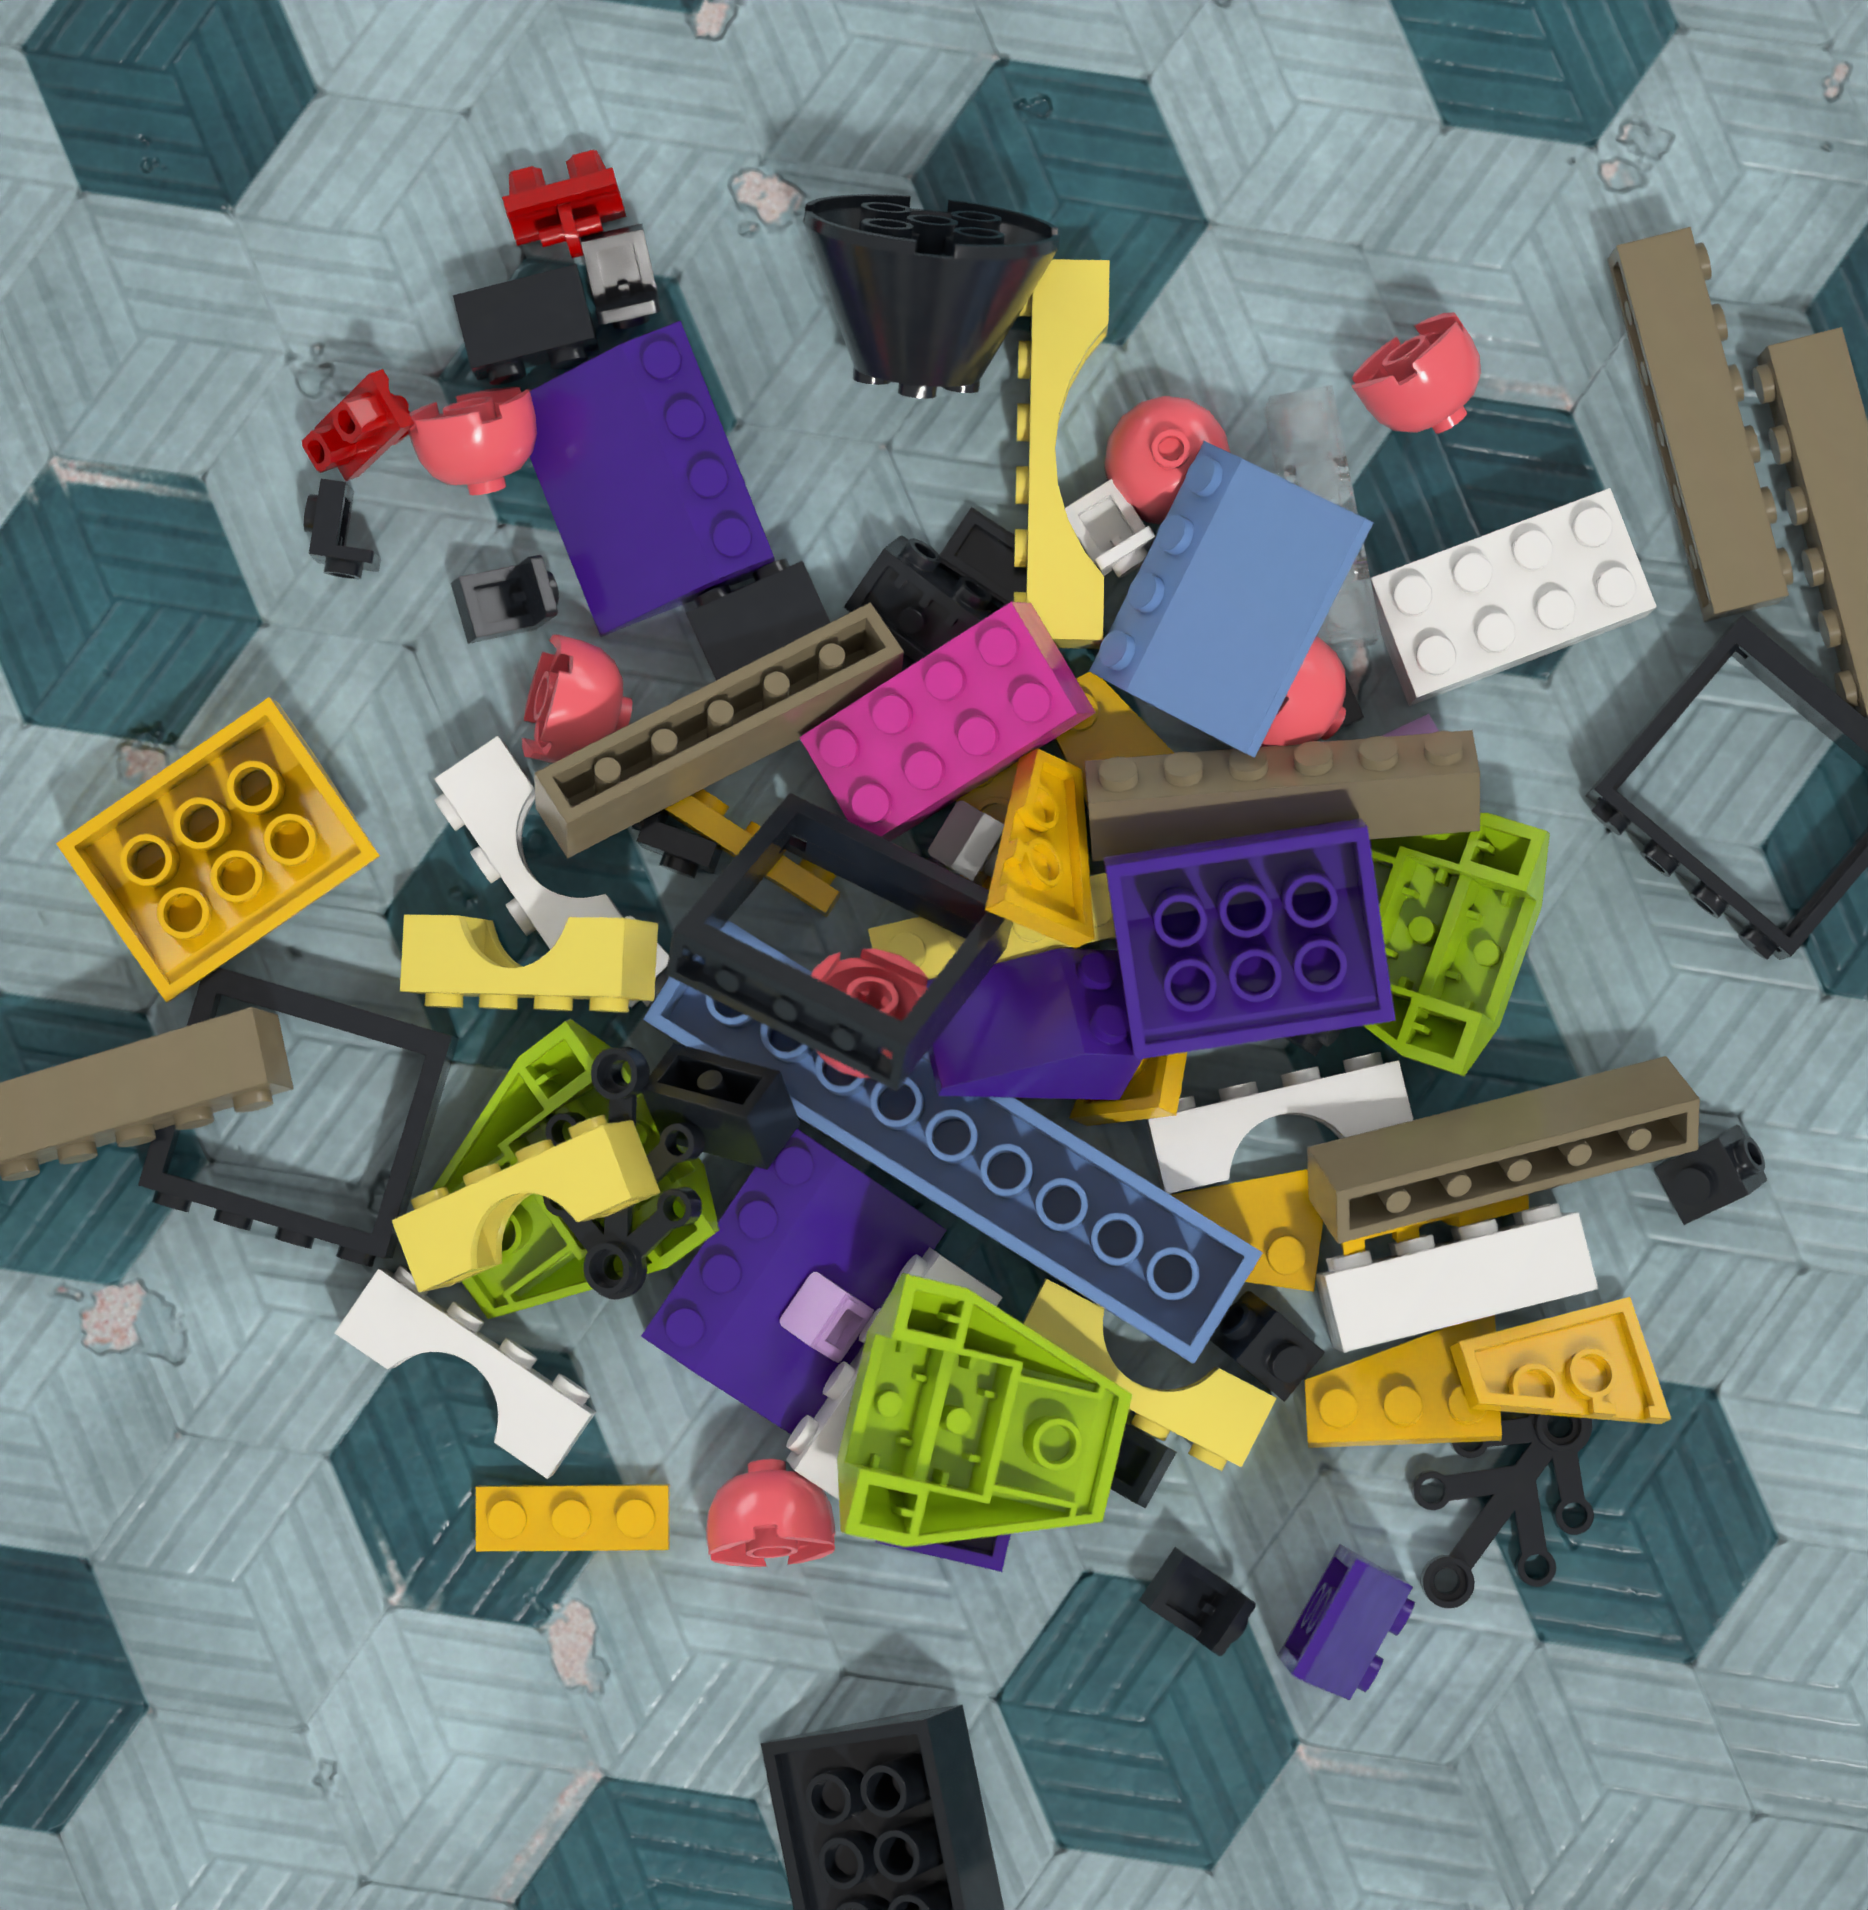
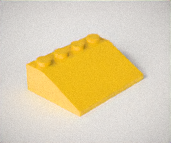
[56,697,380,1003]

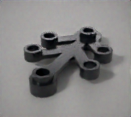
[543,1047,705,1300]
[1411,1414,1594,1608]

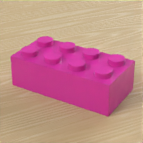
[799,602,1096,841]

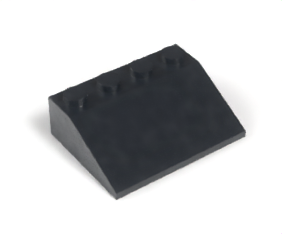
[761,1704,1005,1910]

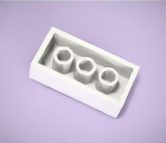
[1364,488,1657,706]
[1316,1203,1598,1352]

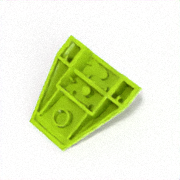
[1363,813,1550,1077]
[431,1019,720,1319]
[837,1273,1133,1547]

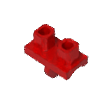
[502,150,627,258]
[302,369,415,481]

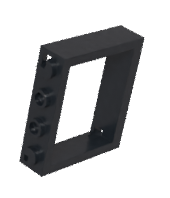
[1585,615,1868,960]
[666,793,1013,1091]
[138,967,459,1267]

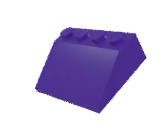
[530,320,775,637]
[1104,818,1395,1060]
[641,1129,947,1434]

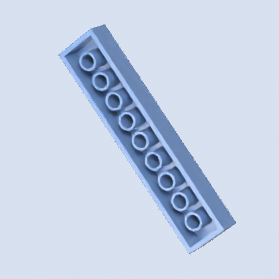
[643,920,1263,1364]

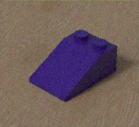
[926,948,1143,1100]
[1277,1544,1415,1701]

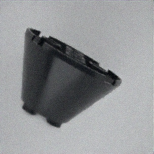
[803,194,1060,399]

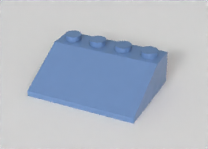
[1089,441,1373,758]

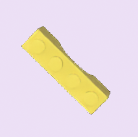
[400,915,658,1013]
[391,1115,661,1293]
[1022,1278,1277,1471]

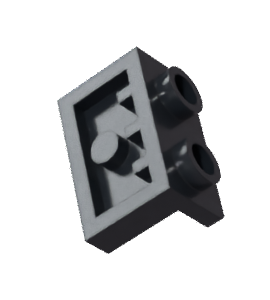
[843,536,1000,662]

